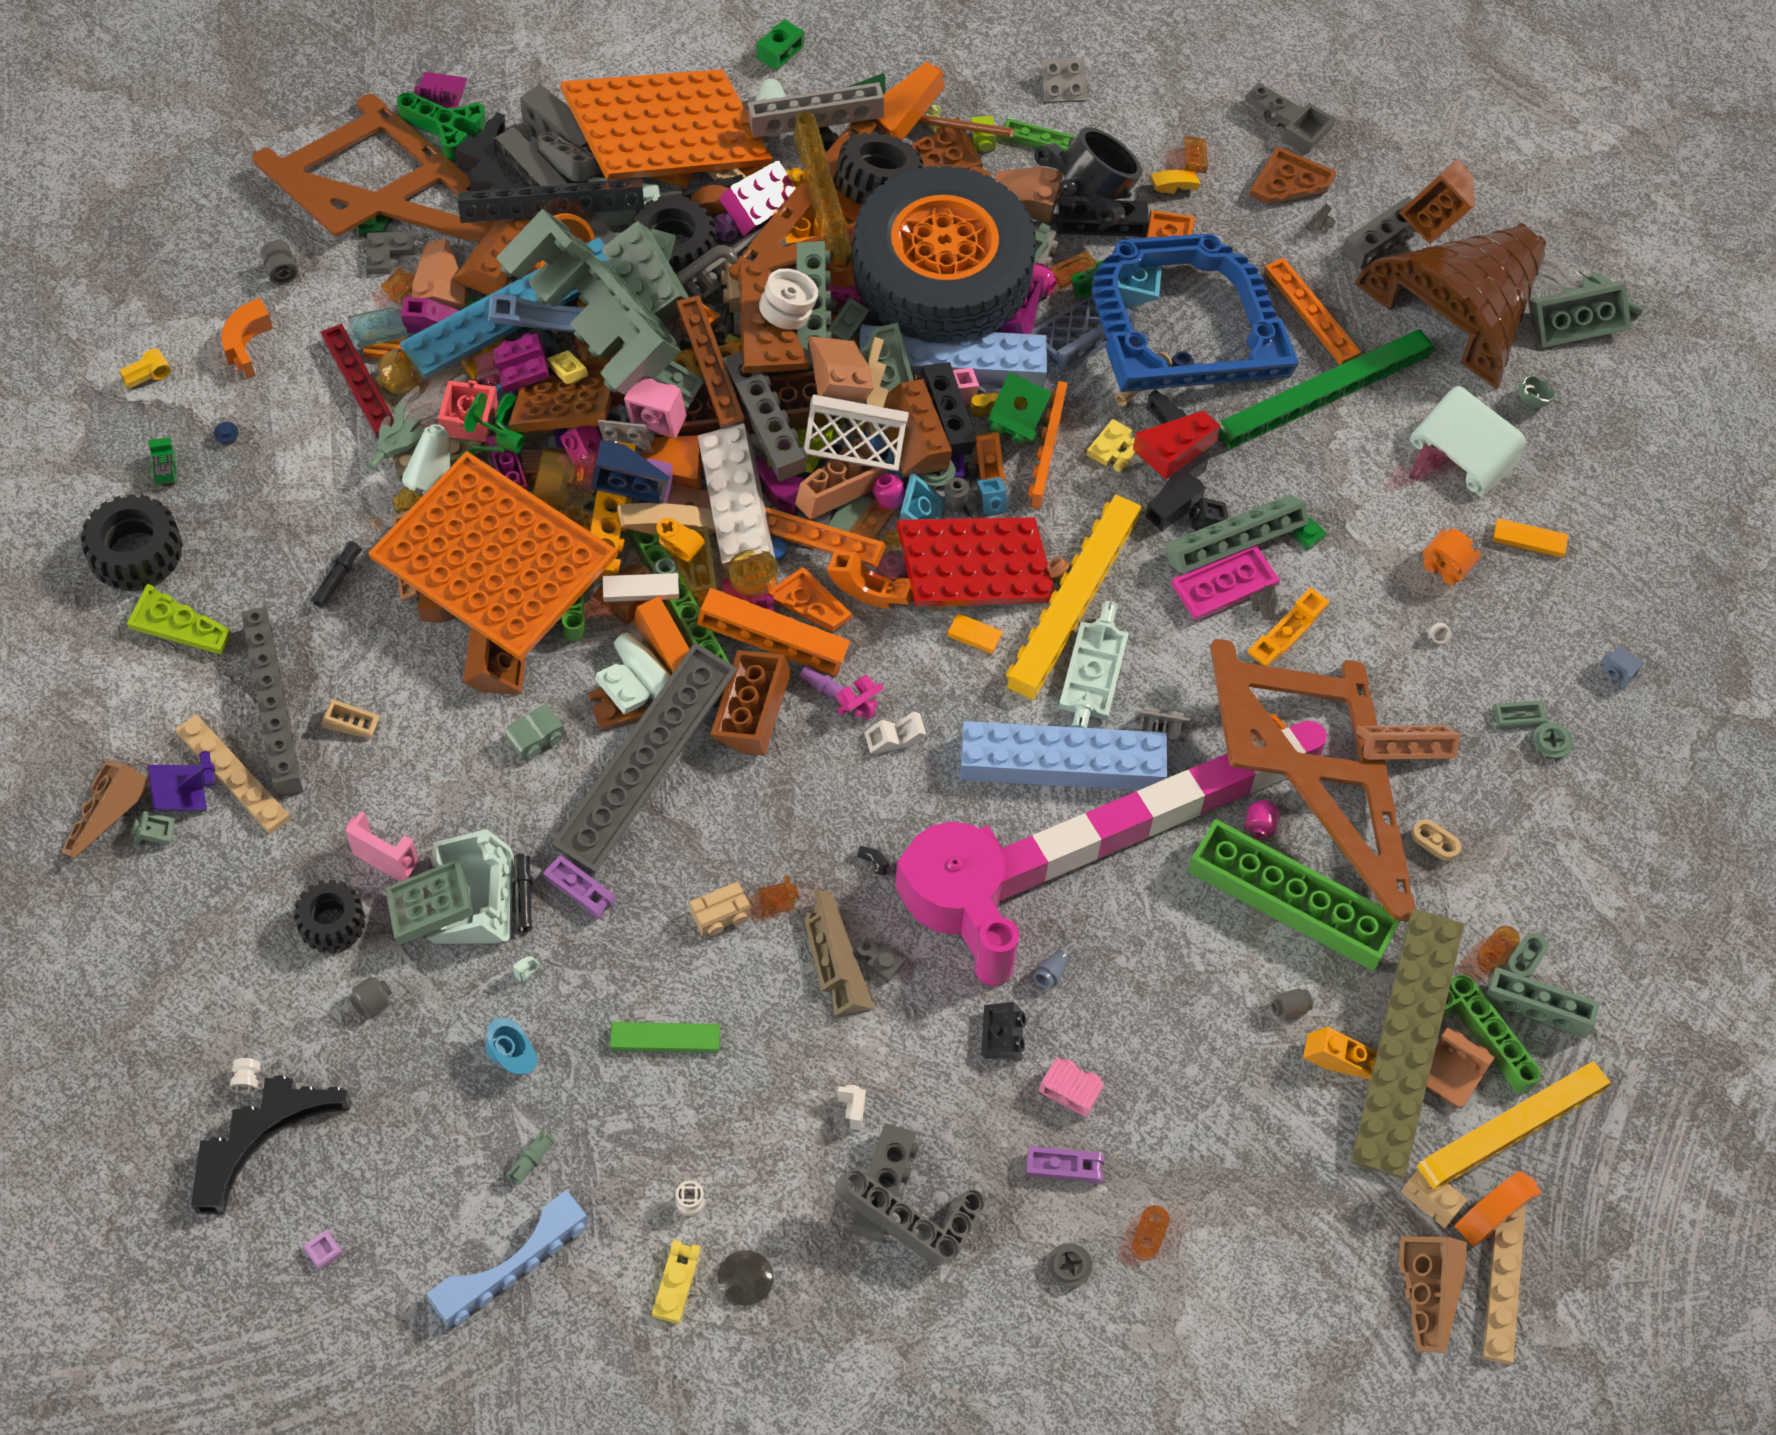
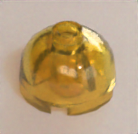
[376,347,420,396]
[729,550,778,597]

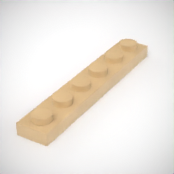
[176,714,291,834]
[1482,1205,1526,1365]

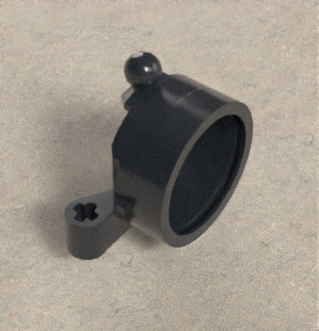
[1034,127,1143,227]

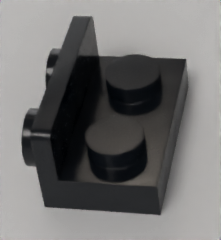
[981,1002,1026,1062]

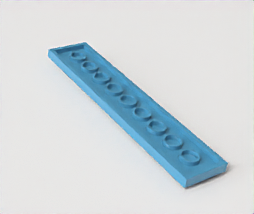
[400,237,611,380]

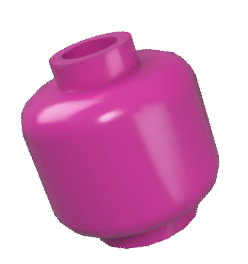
[1032,264,1057,298]
[873,474,906,510]
[1245,800,1280,840]

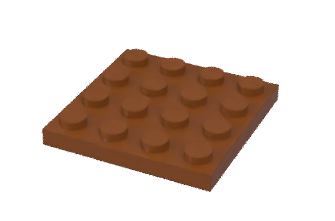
[509,369,614,434]

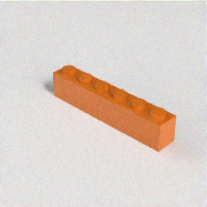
[697,588,850,677]

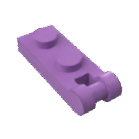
[543,855,616,919]
[1026,1146,1105,1184]

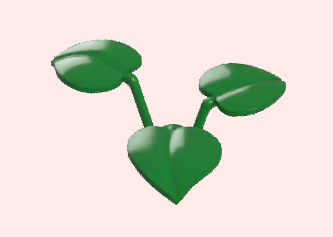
[459,393,525,458]

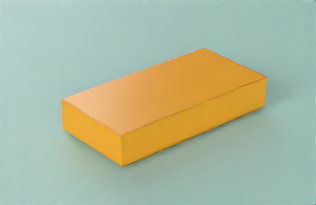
[947,613,1003,655]

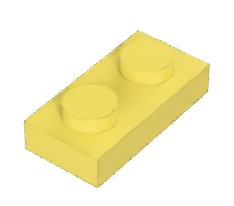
[547,350,588,384]

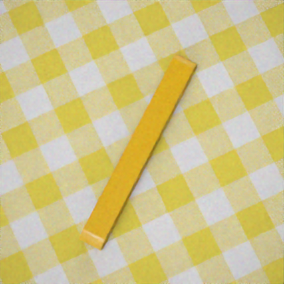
[1417,1061,1612,1190]

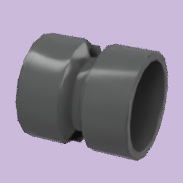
[260,240,298,284]

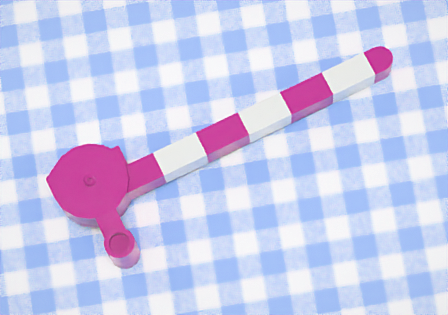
[895,721,1327,986]

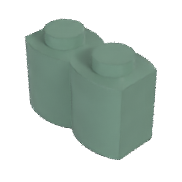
[504,704,565,760]

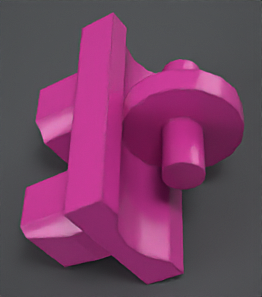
[835,674,884,719]

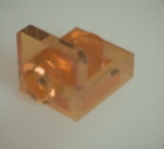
[381,267,415,304]
[758,876,799,916]

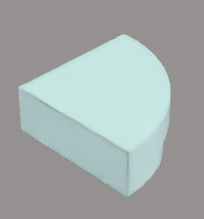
[513,956,541,983]

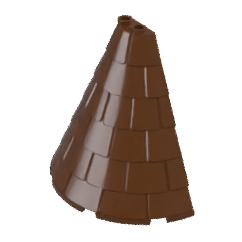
[1355,223,1546,389]

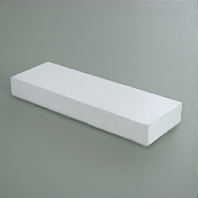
[603,573,679,602]

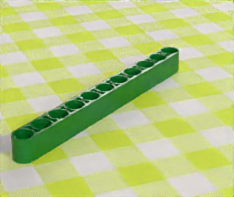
[1218,329,1435,449]

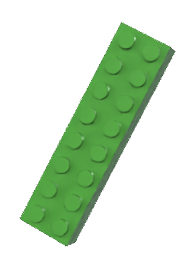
[1187,819,1401,971]

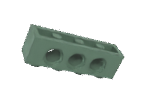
[1485,967,1600,1038]

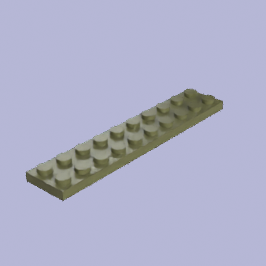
[1350,908,1465,1179]

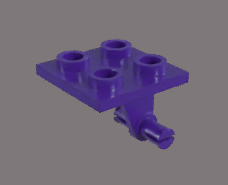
[147,751,216,812]

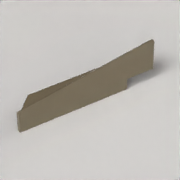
[805,889,874,1017]

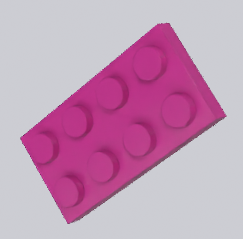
[1171,545,1280,622]

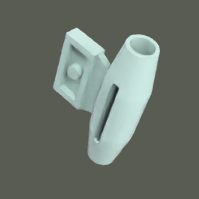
[595,632,671,714]

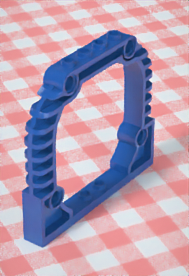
[1091,234,1299,392]

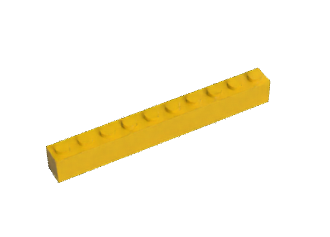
[1006,494,1141,700]

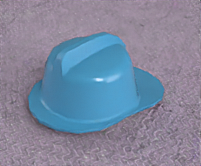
[485,1018,537,1075]

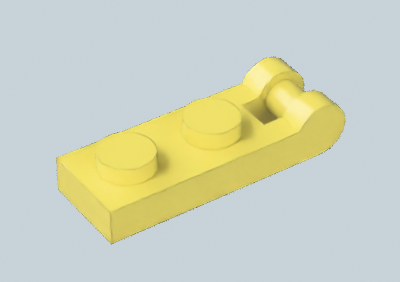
[652,1239,701,1324]

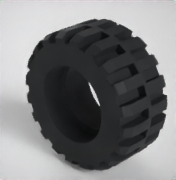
[834,132,924,205]
[628,195,716,274]
[80,494,183,591]

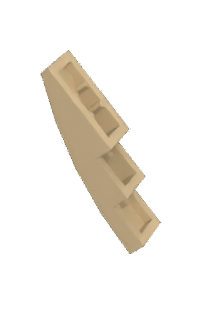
[864,337,888,440]
[617,503,716,536]

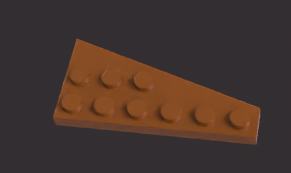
[912,117,983,171]
[738,262,810,373]

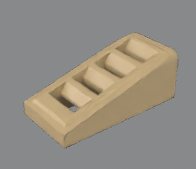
[321,699,380,739]

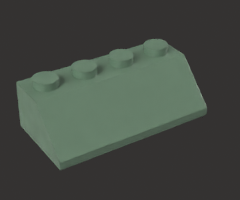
[1528,281,1631,348]

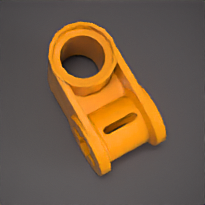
[656,518,705,562]

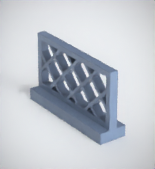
[1031,296,1134,372]

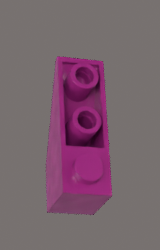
[1000,279,1042,334]
[401,297,459,334]
[486,435,528,489]
[755,456,805,516]

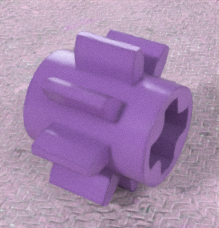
[714,214,740,242]

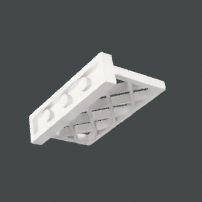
[804,395,909,471]

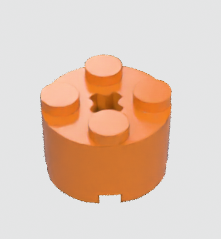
[1423,528,1480,586]

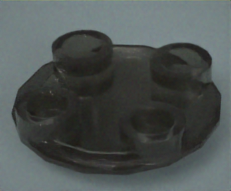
[717,1250,774,1305]

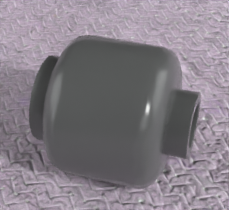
[349,977,392,1017]

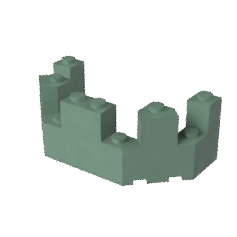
[496,209,681,395]

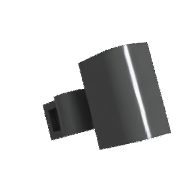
[1245,82,1336,154]

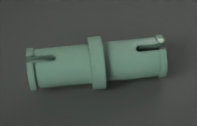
[506,1131,555,1185]

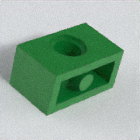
[756,19,804,71]

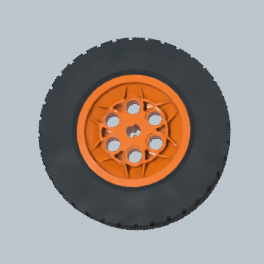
[852,166,1036,343]

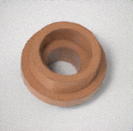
[1046,557,1070,579]

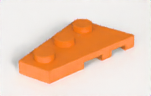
[766,567,852,632]

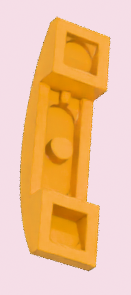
[1247,587,1330,666]

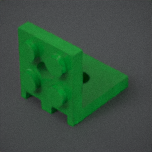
[985,372,1052,445]

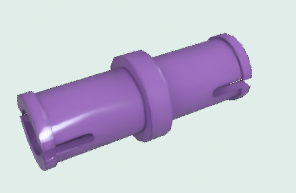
[799,665,844,702]

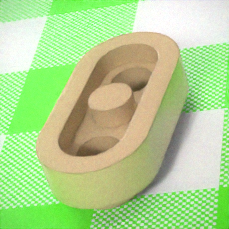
[1411,819,1461,861]

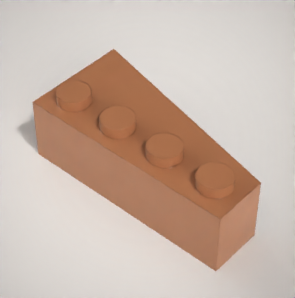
[795,437,887,519]

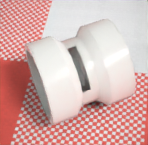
[229,1058,261,1094]
[675,1180,704,1217]

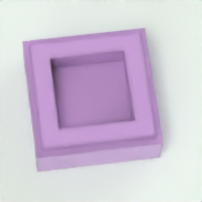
[303,1229,343,1271]

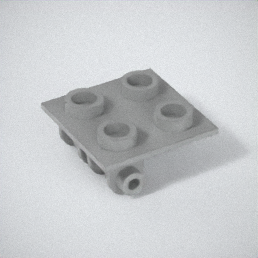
[1040,57,1087,102]
[598,420,655,454]
[1134,707,1190,741]

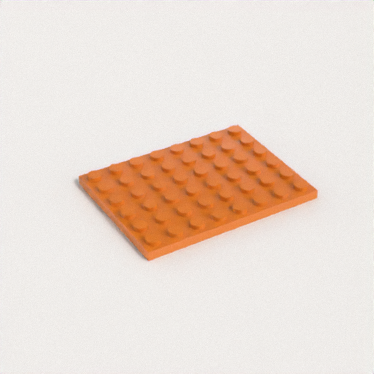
[560,69,773,181]
[368,451,618,661]

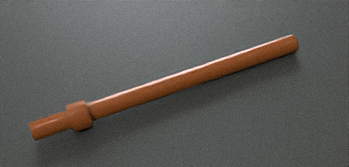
[915,115,1014,137]

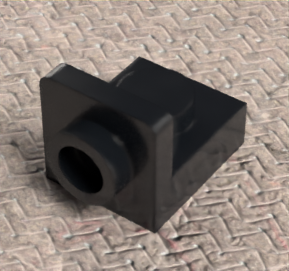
[1189,497,1229,530]

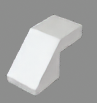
[864,711,926,754]

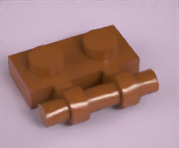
[588,686,647,732]

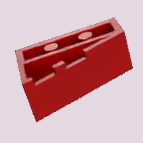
[1133,410,1220,480]

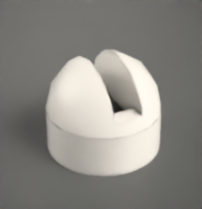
[1430,623,1451,644]

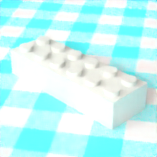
[698,423,776,575]

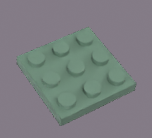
[385,858,474,945]

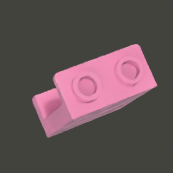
[345,812,419,882]

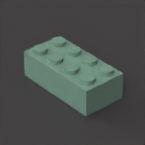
[601,221,689,323]

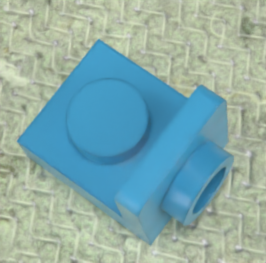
[977,477,1007,515]

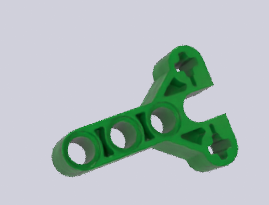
[397,92,487,162]

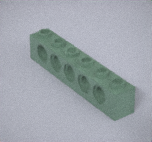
[797,241,832,373]
[1165,494,1309,574]

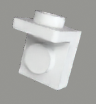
[838,1085,866,1131]

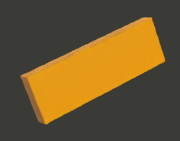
[1492,518,1568,558]

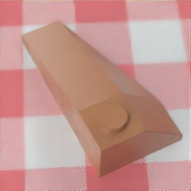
[412,238,467,310]

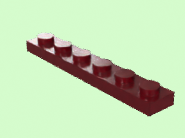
[320,323,394,439]

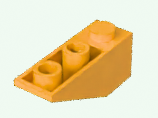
[1303,1026,1377,1080]

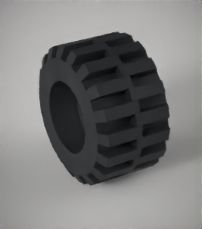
[294,879,366,953]

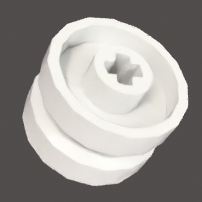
[759,269,818,330]

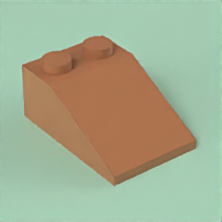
[994,167,1063,223]
[809,336,874,404]

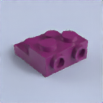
[494,333,549,393]

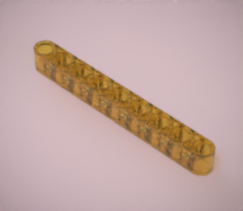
[793,111,852,272]

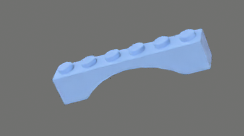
[488,294,584,332]
[426,1190,588,1328]

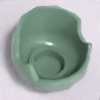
[1518,375,1556,409]

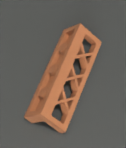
[1356,725,1460,760]

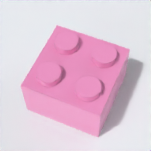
[624,378,687,439]

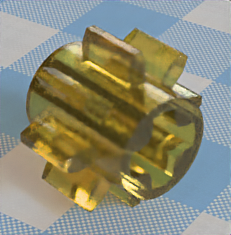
[392,487,422,514]
[561,504,591,529]

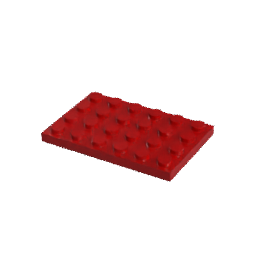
[896,517,1055,607]

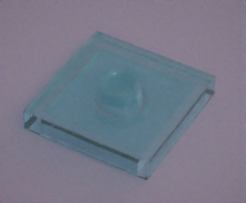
[348,307,407,347]

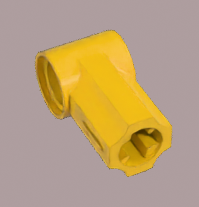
[119,349,171,389]

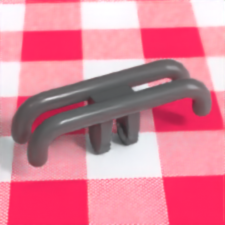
[676,245,738,300]

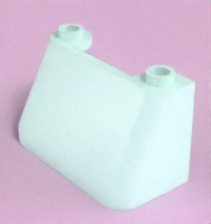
[1409,386,1526,497]
[426,829,514,944]

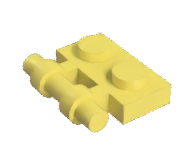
[1086,419,1135,472]

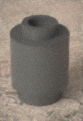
[944,477,969,512]
[1271,988,1313,1020]

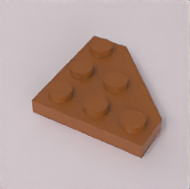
[1249,146,1337,204]

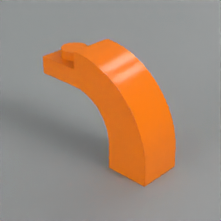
[221,298,273,379]
[827,551,913,609]
[1454,1171,1542,1247]

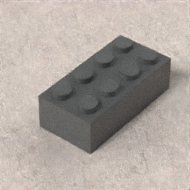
[520,84,589,149]

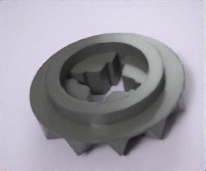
[1047,1243,1093,1288]

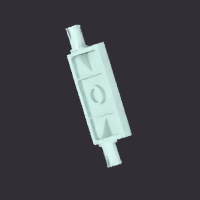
[1058,601,1129,728]

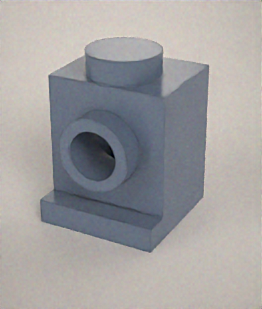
[1601,645,1644,690]

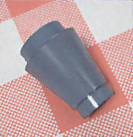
[1034,950,1069,989]

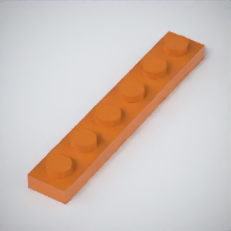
[1264,257,1362,365]
[1028,381,1068,509]
[765,507,886,568]

